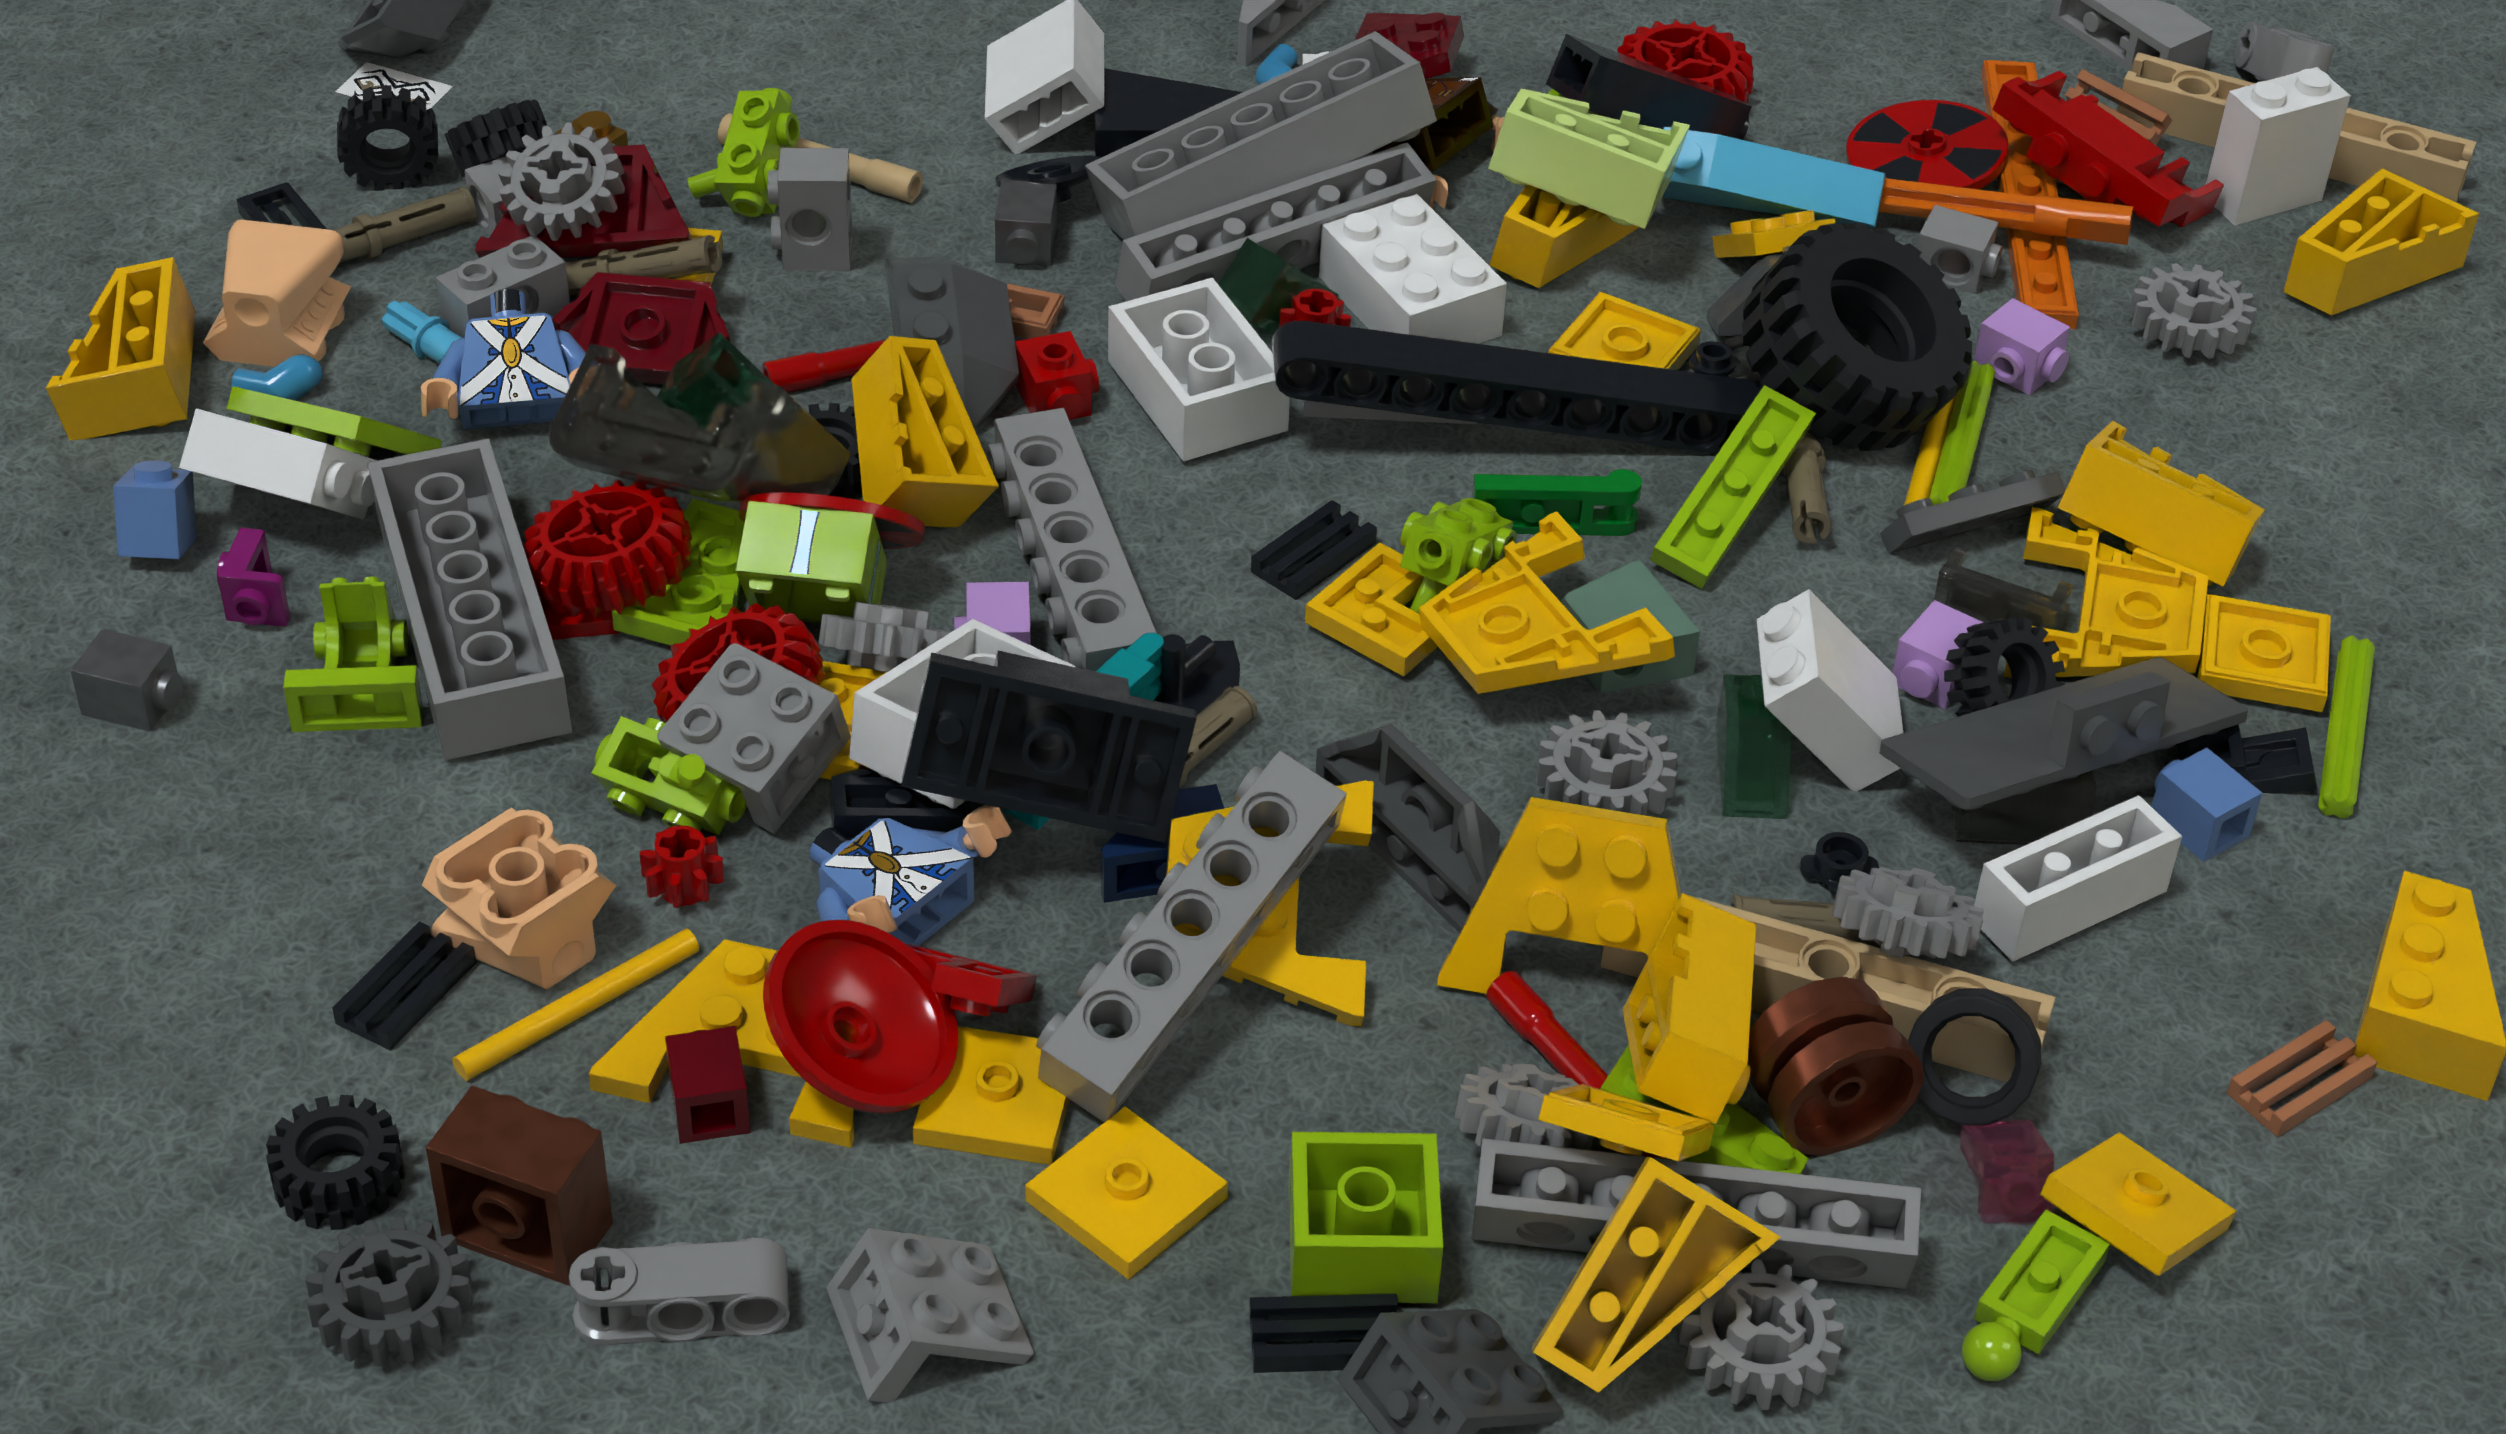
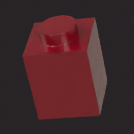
[665,1026,750,1144]

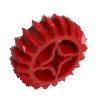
[1617,19,1754,103]
[523,480,692,618]
[652,603,826,723]

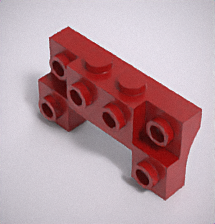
[1992,70,2224,228]

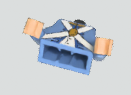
[421,289,610,429]
[809,805,1012,946]

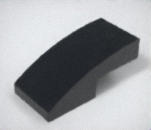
[2176,724,2317,794]

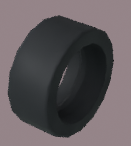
[1908,988,2042,1126]

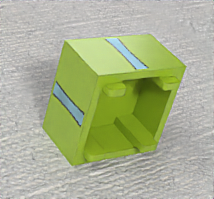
[736,501,888,623]

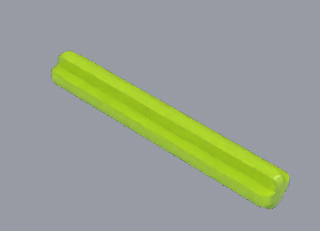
[1930,360,1995,505]
[2318,635,2375,819]

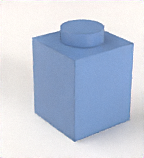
[113,460,197,559]
[2151,748,2263,862]

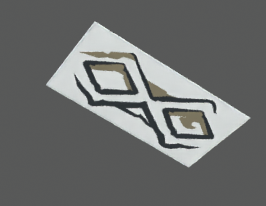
[335,62,453,110]

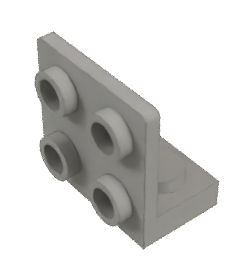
[657,643,851,834]
[826,1228,1033,1403]

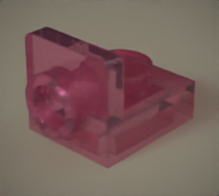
[1960,1119,2054,1223]

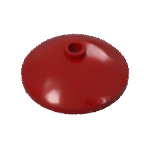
[763,920,958,1113]

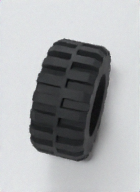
[1742,223,1972,451]

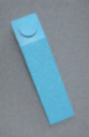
[1662,127,1886,229]

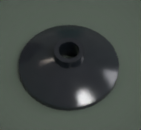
[995,155,1102,203]

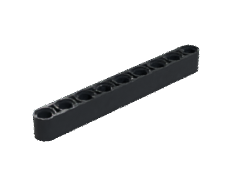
[1272,321,1761,454]

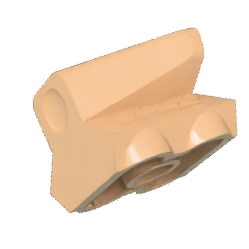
[203,220,351,367]
[422,807,616,990]

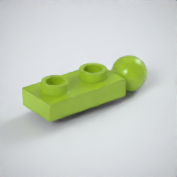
[1961,1210,2110,1382]

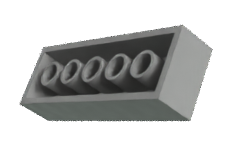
[1085,31,1437,240]
[367,438,572,761]

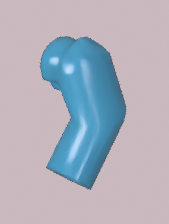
[1256,44,1298,85]
[231,354,323,401]

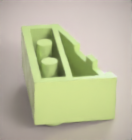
[1488,88,1690,229]

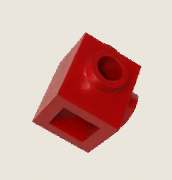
[1015,331,1099,421]

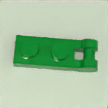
[1472,469,1642,536]

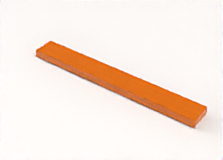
[1981,60,2079,329]

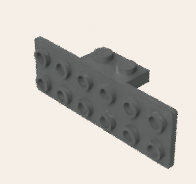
[1879,657,2248,810]

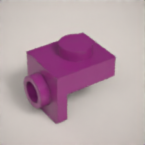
[217,527,290,627]

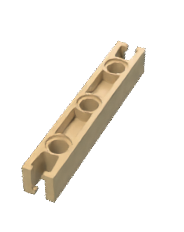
[2117,52,2476,203]
[1601,894,2056,1082]

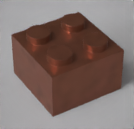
[426,1085,613,1286]

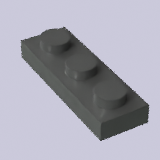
[1880,470,2066,554]

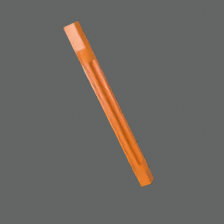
[1879,178,2134,245]

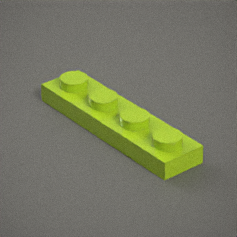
[1650,385,1816,589]

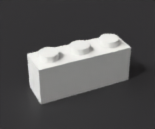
[1974,795,2182,962]

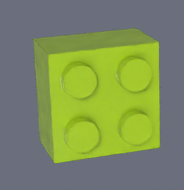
[1288,1132,1443,1303]

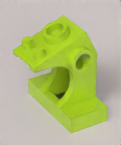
[283,576,424,732]

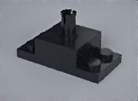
[901,650,1197,842]

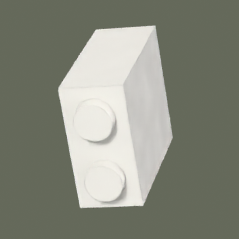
[985,0,1104,154]
[2206,67,2351,225]
[179,409,377,519]
[1757,589,1904,791]

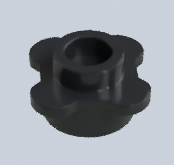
[1800,832,1879,896]

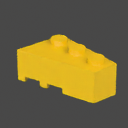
[2283,168,2479,316]
[1489,185,1650,288]
[46,257,196,440]
[851,336,999,528]
[2058,421,2265,587]
[2354,870,2506,1101]
[1622,893,1756,1124]
[1531,1157,1781,1393]

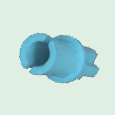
[382,301,462,364]

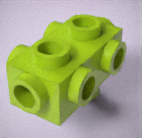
[688,88,800,217]
[1400,498,1517,614]
[591,716,747,835]

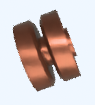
[1747,976,1924,1156]

